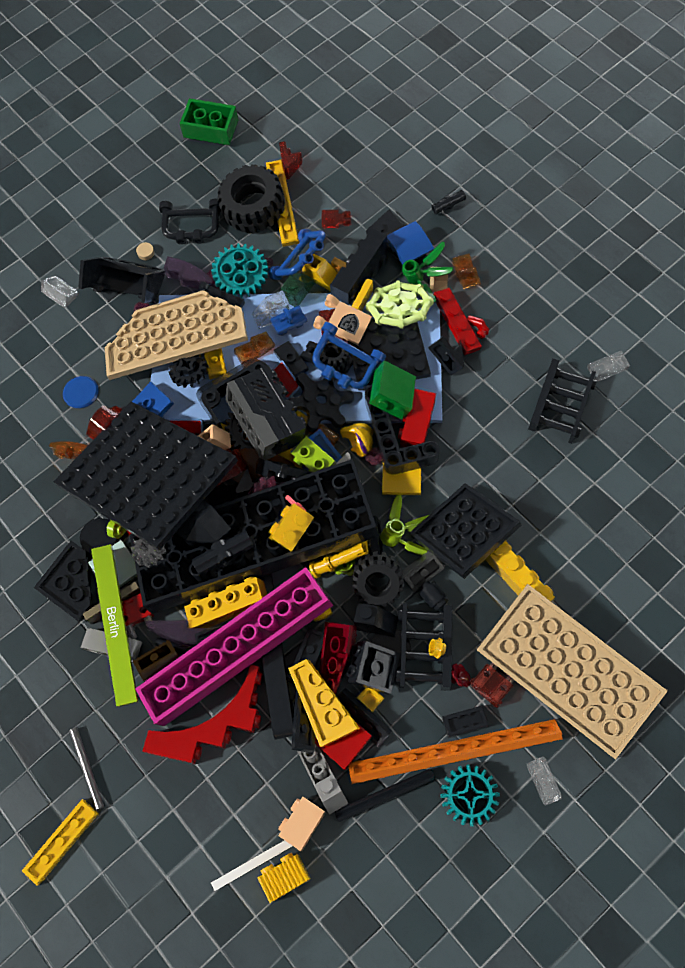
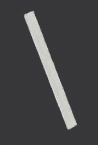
[211,840,292,891]

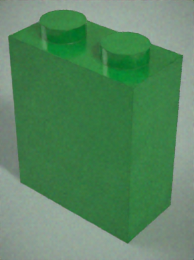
[369,360,416,420]

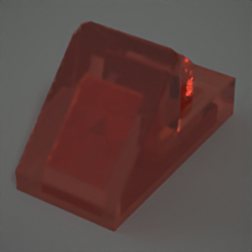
[279,141,302,180]

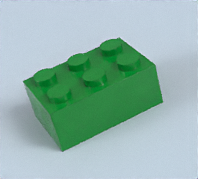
[179,98,239,145]

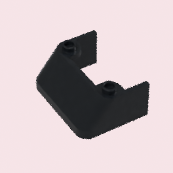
[78,257,166,303]
[196,358,282,429]

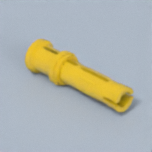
[309,542,368,579]

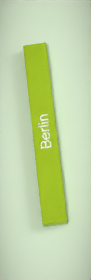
[91,544,139,707]

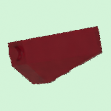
[319,622,357,695]

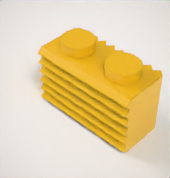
[257,852,311,903]

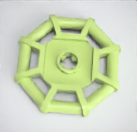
[366,280,434,329]

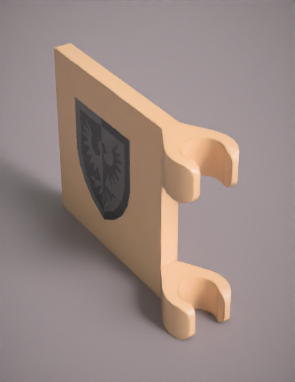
[313,294,372,345]

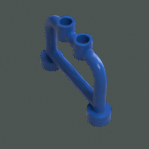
[268,229,326,280]
[312,322,386,389]

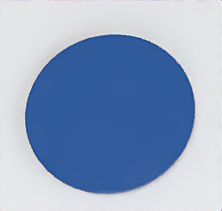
[63,376,99,408]

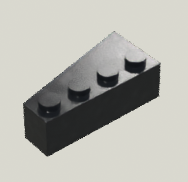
[330,227,388,305]

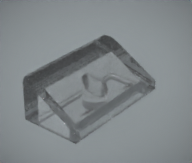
[41,276,79,308]
[527,756,562,805]

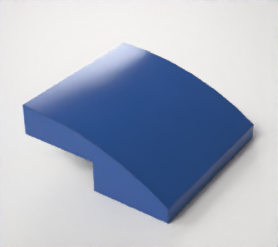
[387,221,434,265]

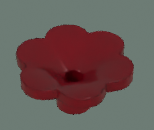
[451,663,470,687]

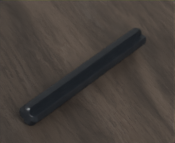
[334,769,435,822]

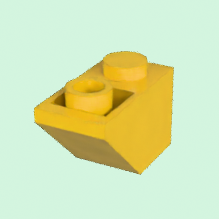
[302,254,338,291]

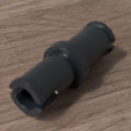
[431,189,466,215]

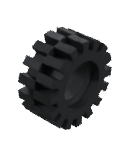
[320,339,349,372]

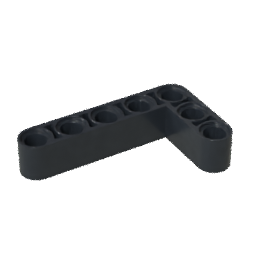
[365,386,440,475]

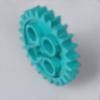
[211,243,269,298]

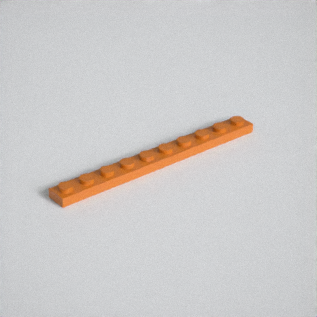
[349,719,562,784]

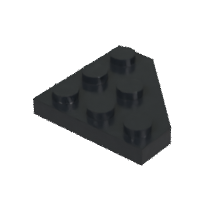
[34,541,93,622]

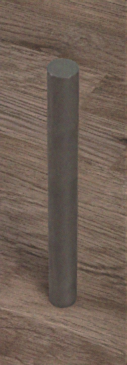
[69,727,104,811]

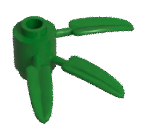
[402,242,453,303]

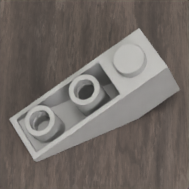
[298,744,348,815]

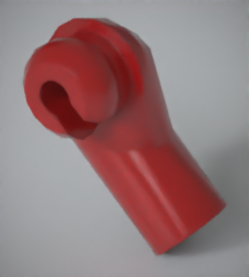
[467,315,489,339]

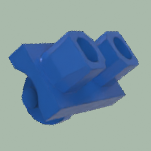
[270,305,308,336]

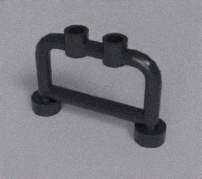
[159,198,221,244]

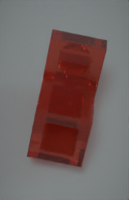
[86,405,122,440]

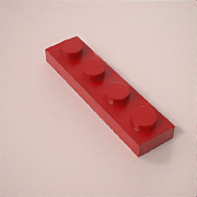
[433,287,482,355]

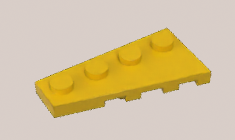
[288,659,360,747]

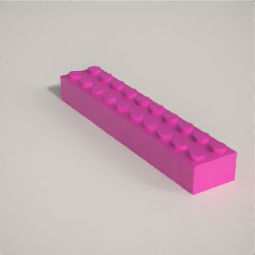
[135,567,333,726]

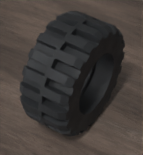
[217,164,285,233]

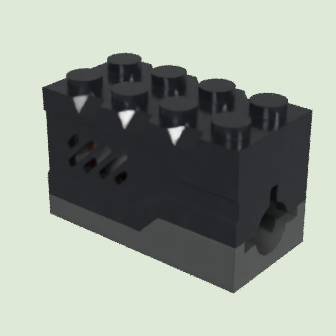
[226,365,307,460]

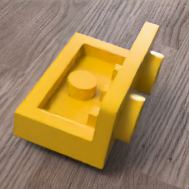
[269,503,314,552]

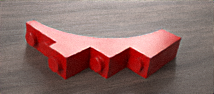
[142,665,263,764]

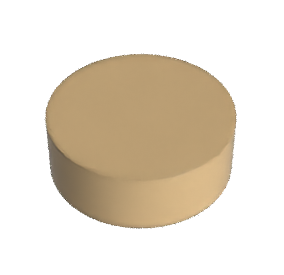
[136,242,155,260]

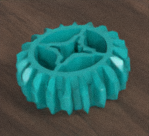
[440,764,500,827]

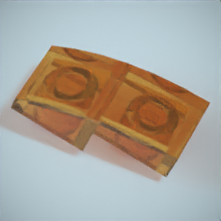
[452,254,481,289]
[234,332,275,364]
[49,441,88,459]

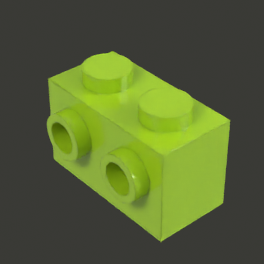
[291,436,336,473]

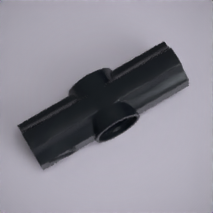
[192,530,255,576]

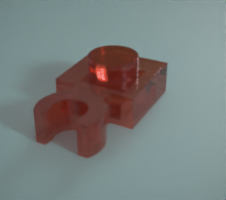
[322,210,351,228]

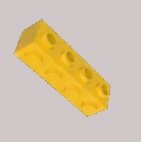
[485,541,555,602]
[184,577,267,632]

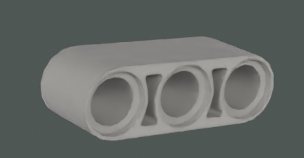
[80,628,142,662]

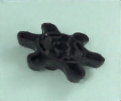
[289,373,354,432]

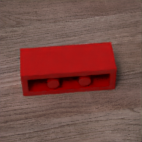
[398,389,436,447]

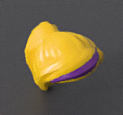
[340,423,374,457]

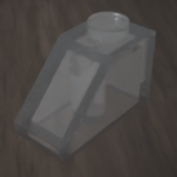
[252,290,290,329]

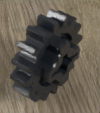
[168,354,209,388]

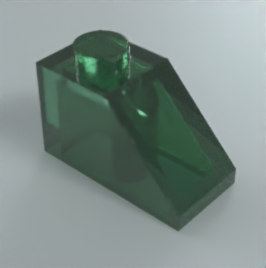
[280,273,316,307]

